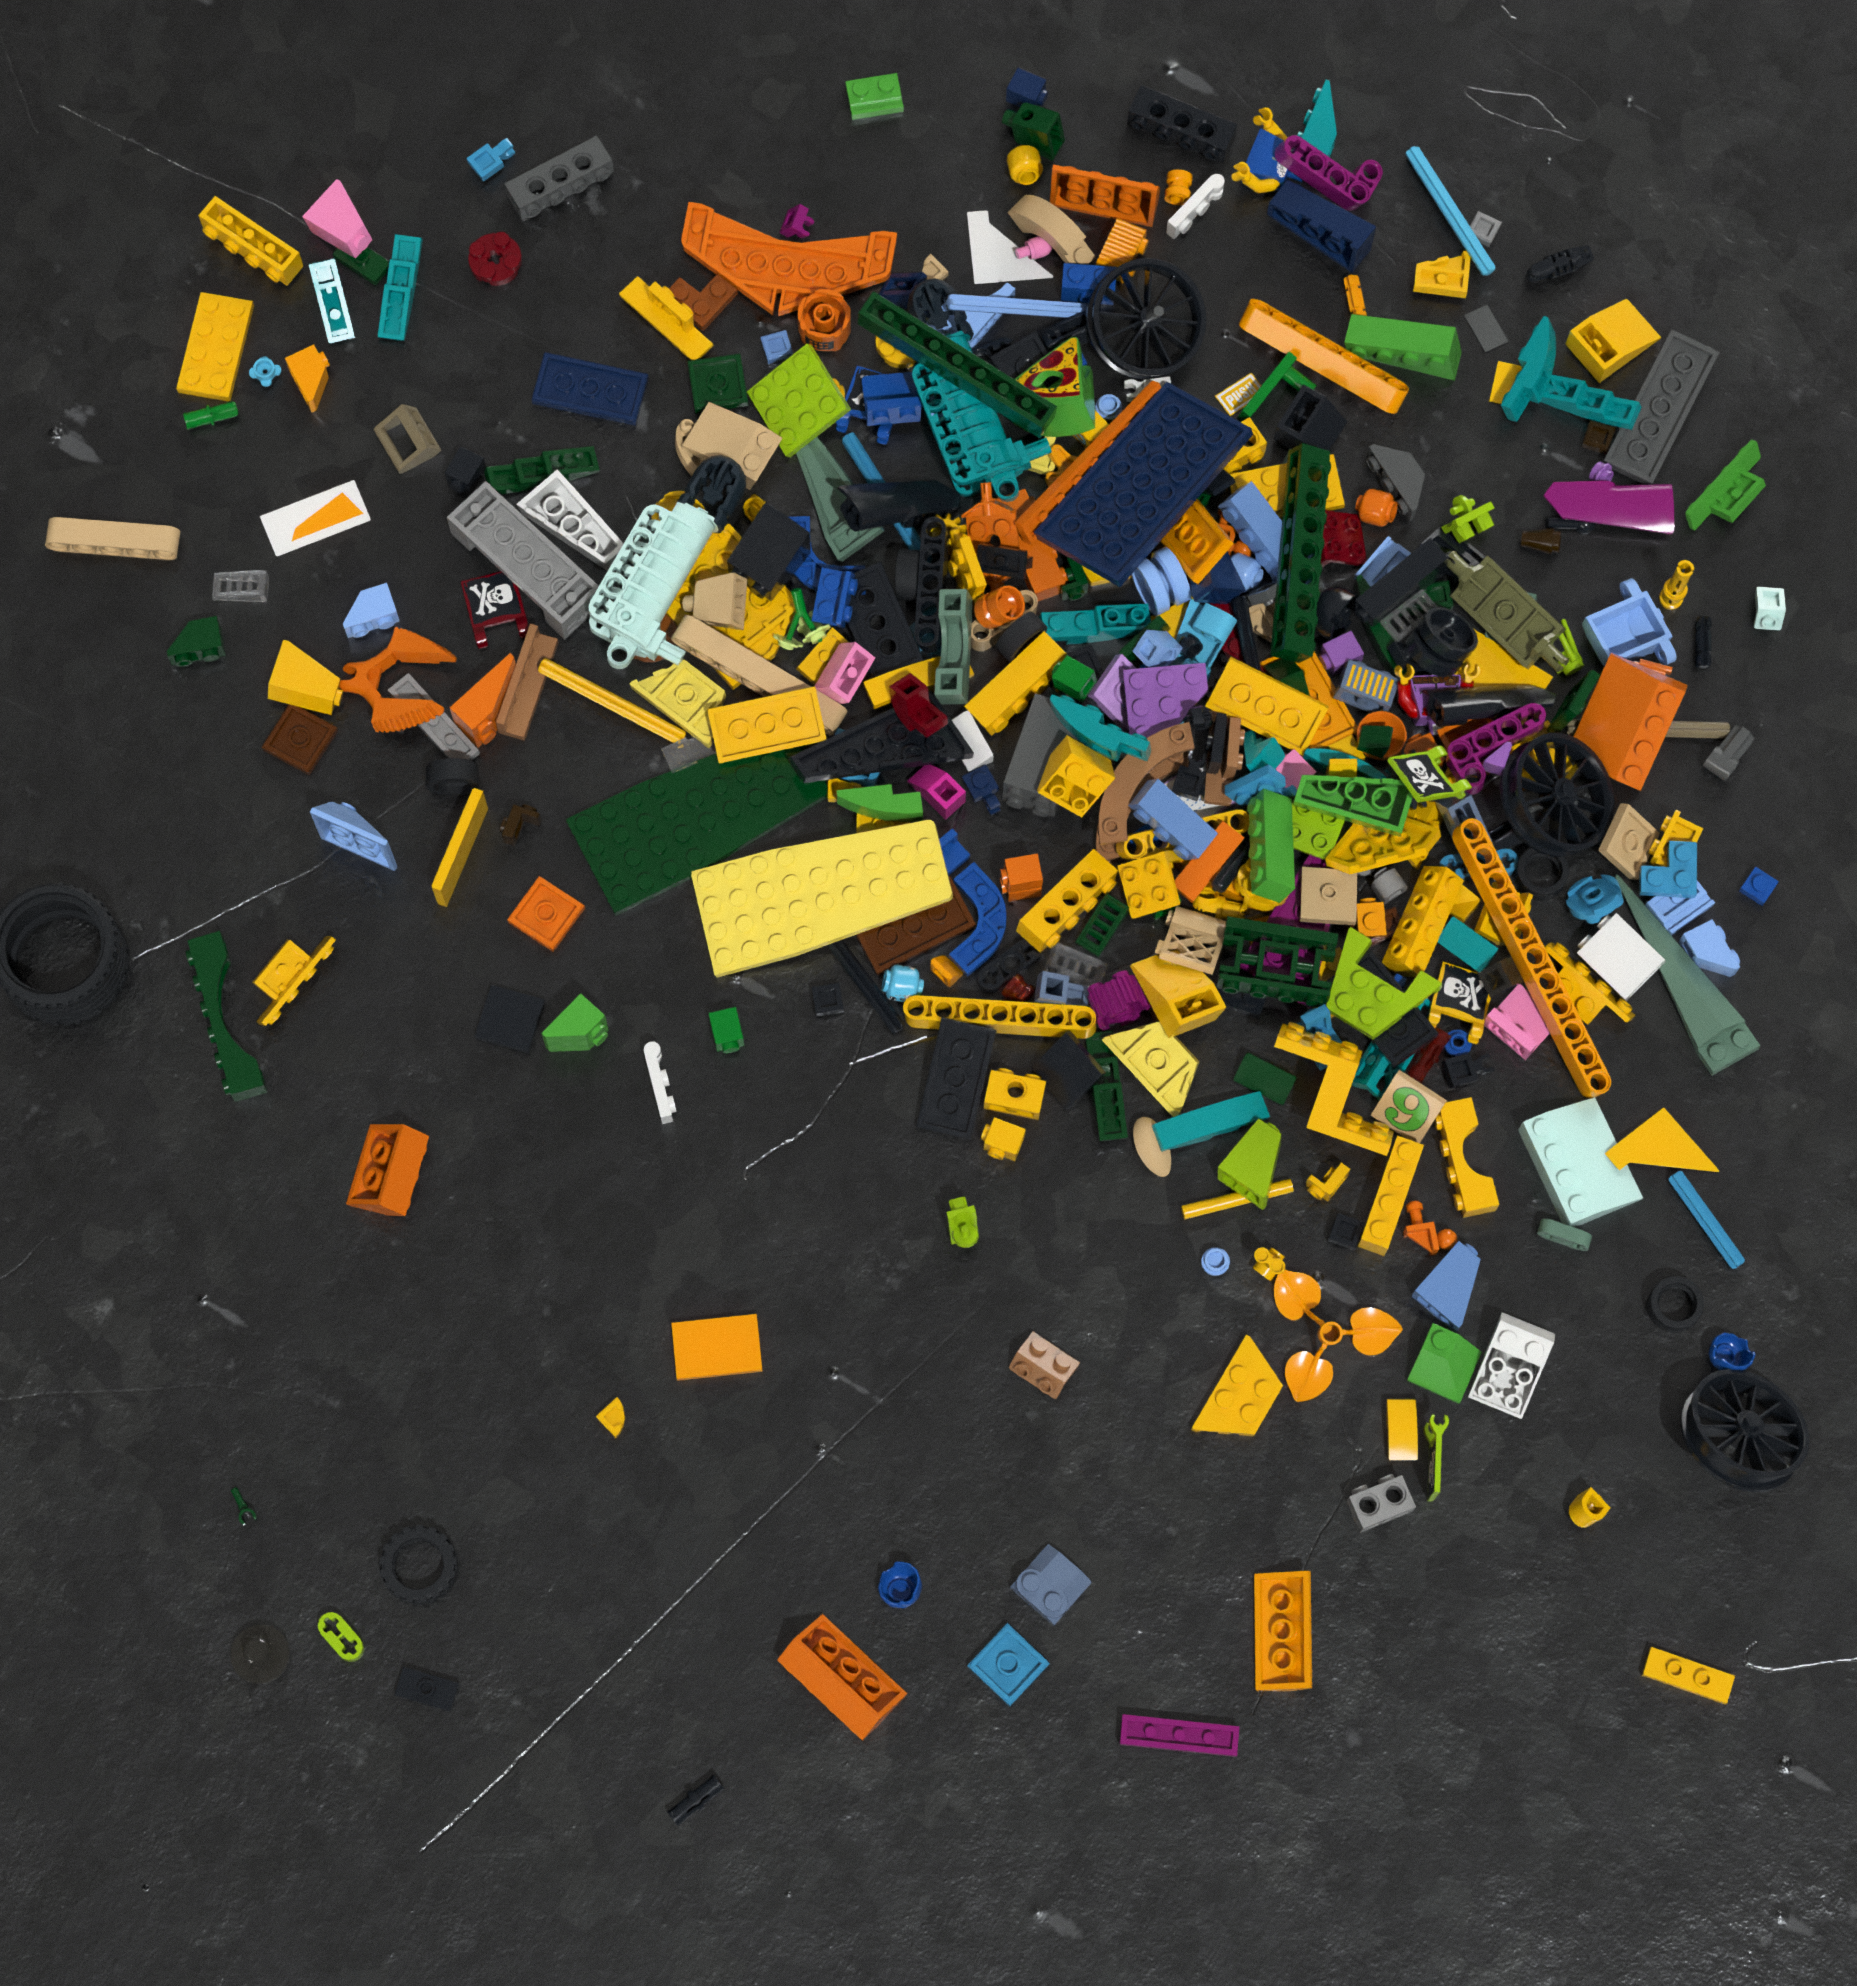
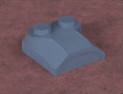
[1010,1544,1092,1626]

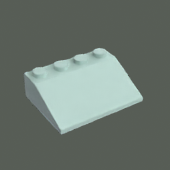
[1518,1097,1643,1228]

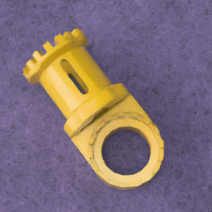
[1192,887,1248,920]

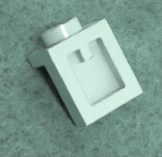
[1754,587,1786,630]

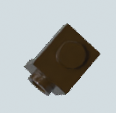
[500,804,541,846]

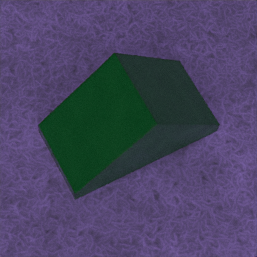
[1263,659,1310,696]

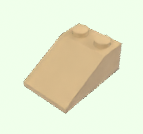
[681,402,782,490]

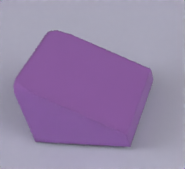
[1483,741,1512,776]

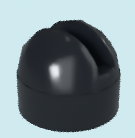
[1179,634,1203,658]

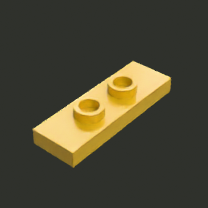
[1641,1647,1735,1705]

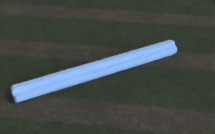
[946,294,1087,318]

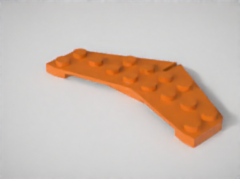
[682,202,897,317]

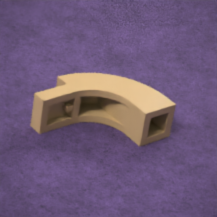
[1008,195,1096,265]

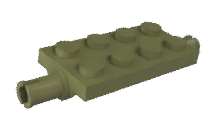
[1447,551,1569,672]

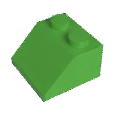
[541,993,609,1052]

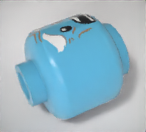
[881,965,924,1003]

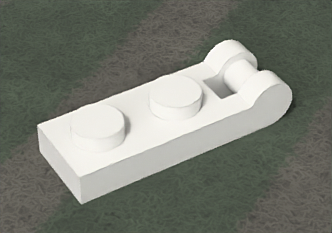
[1166,174,1225,239]
[644,1042,677,1124]

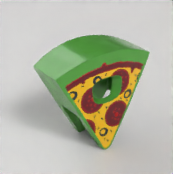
[1010,337,1096,437]

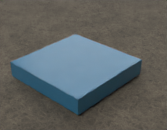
[967,1623,1050,1707]

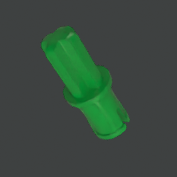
[183,401,238,430]

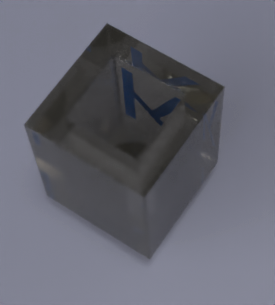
[1477,956,1524,998]

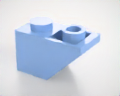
[343,583,399,638]
[1679,919,1740,977]

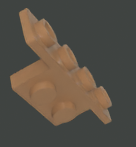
[1204,709,1245,806]

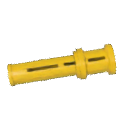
[1659,560,1694,610]

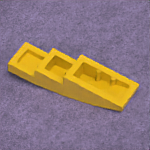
[863,656,974,709]

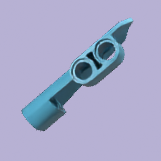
[1172,599,1237,724]

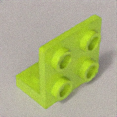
[1292,797,1345,861]

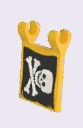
[1427,961,1496,1044]

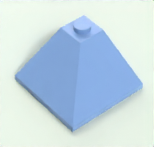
[310,801,397,871]

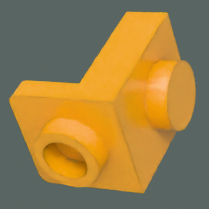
[1356,898,1387,937]

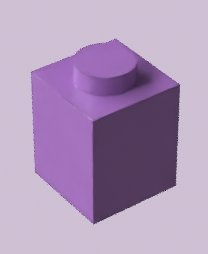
[1319,631,1364,677]

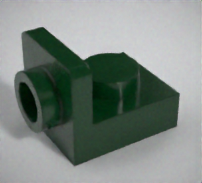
[1060,557,1089,601]

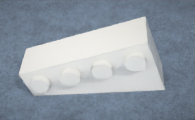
[516,469,628,571]

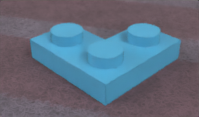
[1639,841,1697,898]

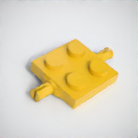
[948,529,987,608]

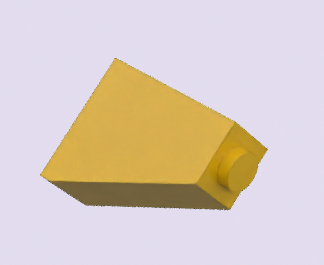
[268,640,343,715]

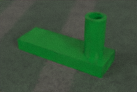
[1237,352,1317,422]

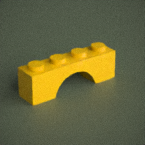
[1434,1097,1499,1218]
[1357,1136,1424,1256]

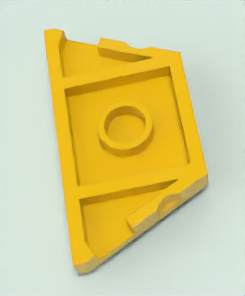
[1191,1334,1283,1436]

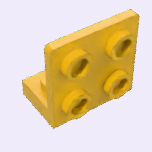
[1118,850,1183,919]

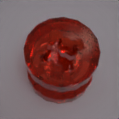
[1001,973,1036,1002]

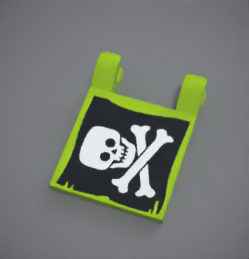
[1387,745,1472,803]
[1423,1414,1449,1501]

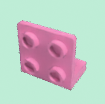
[1484,984,1550,1061]

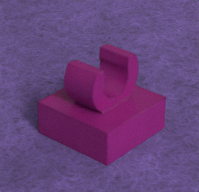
[779,204,814,238]

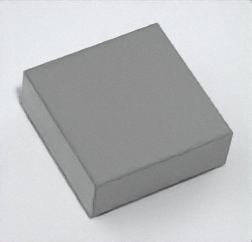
[1470,211,1502,247]

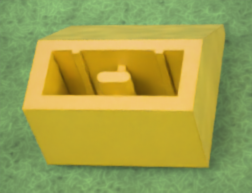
[1037,735,1115,818]

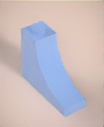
[924,283,1015,350]

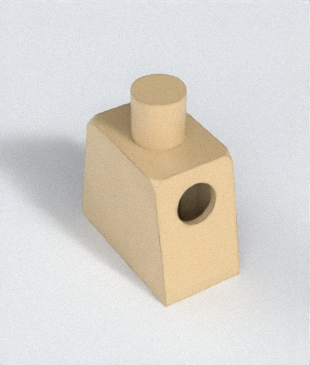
[682,573,747,630]

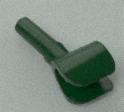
[231,1487,257,1526]

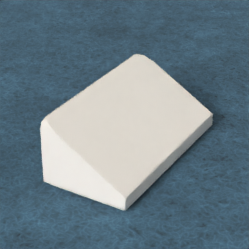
[952,710,993,773]

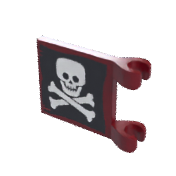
[461,571,529,649]

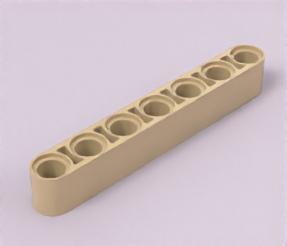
[671,615,847,735]

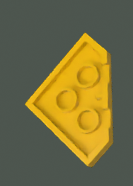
[1325,817,1441,874]

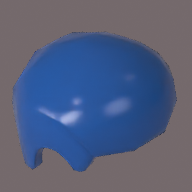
[1709,1333,1756,1371]
[878,1561,922,1608]

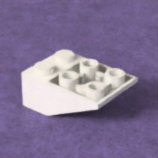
[1468,1312,1555,1419]

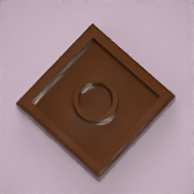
[262,704,338,776]

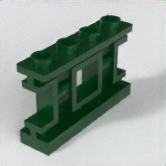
[1216,916,1338,1007]

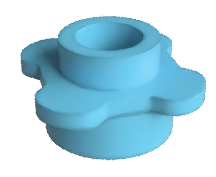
[249,356,281,387]

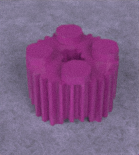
[1087,970,1151,1030]

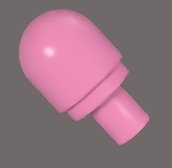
[1015,236,1052,260]

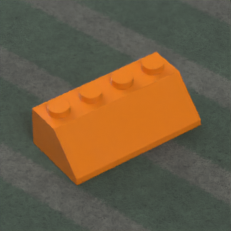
[777,1614,908,1741]

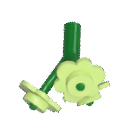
[773,588,831,650]

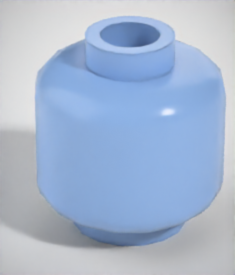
[1231,553,1263,592]

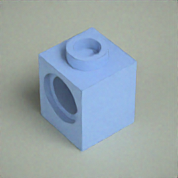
[1132,630,1182,668]

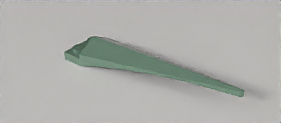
[765,374,885,562]
[1615,875,1760,1076]

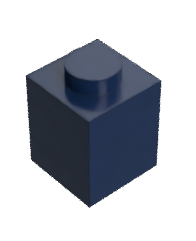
[1006,68,1048,107]

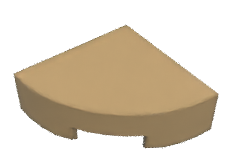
[922,254,948,280]

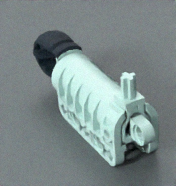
[589,455,746,669]

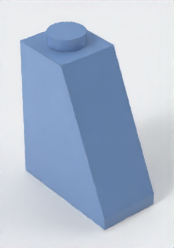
[1412,1241,1481,1333]

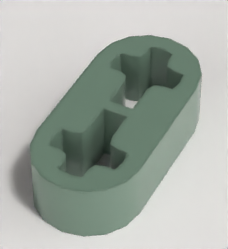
[1537,1219,1592,1251]

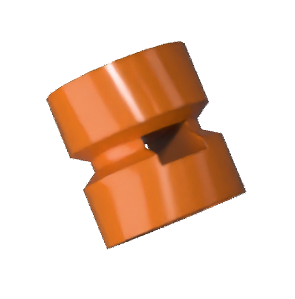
[974,585,1025,629]

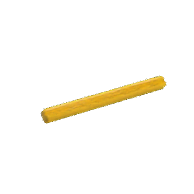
[538,658,686,745]

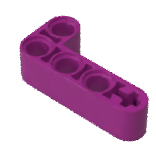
[1275,135,1383,211]
[1446,703,1546,795]

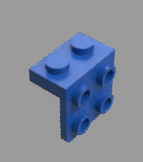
[862,372,921,426]

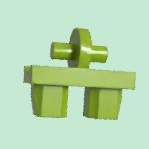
[1442,495,1494,543]
[946,1197,979,1248]

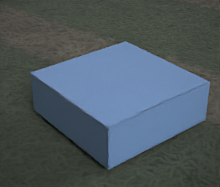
[760,330,793,364]

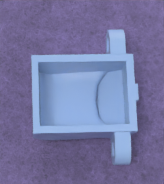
[1582,578,1677,667]

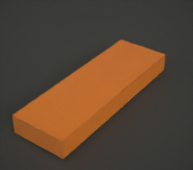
[1175,821,1244,903]

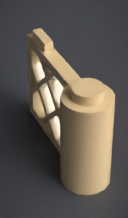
[1155,906,1226,975]

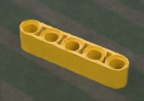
[1116,810,1249,860]

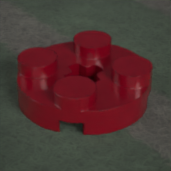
[468,232,522,286]

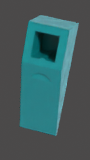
[1297,80,1337,164]

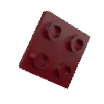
[1304,510,1367,567]

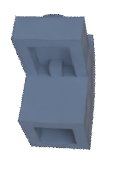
[1034,971,1089,1007]

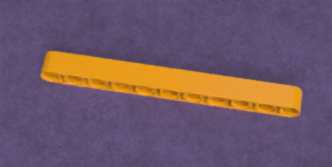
[1452,818,1611,1098]

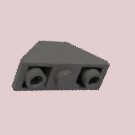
[1366,444,1425,522]

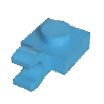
[466,138,515,182]

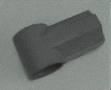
[1703,725,1755,782]

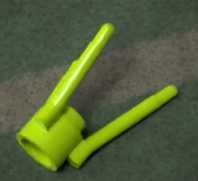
[1556,619,1584,677]

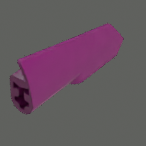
[1543,481,1674,535]

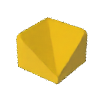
[1449,885,1481,923]

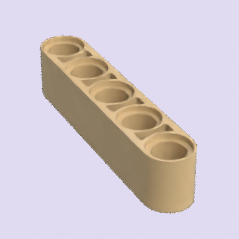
[45,517,180,560]

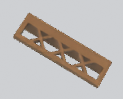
[496,624,559,741]

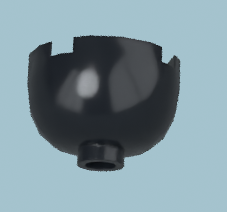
[1315,586,1359,641]

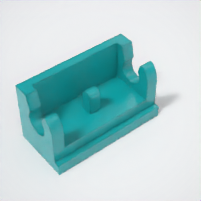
[1437,916,1498,974]

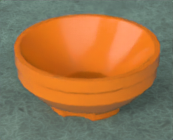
[1356,711,1407,761]

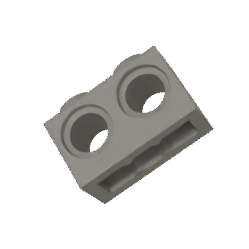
[1346,1474,1416,1533]

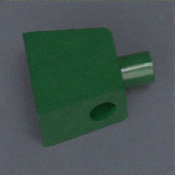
[1002,102,1065,161]

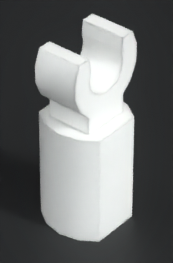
[1124,376,1171,402]

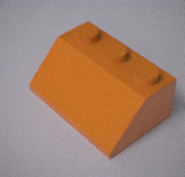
[346,1124,429,1216]

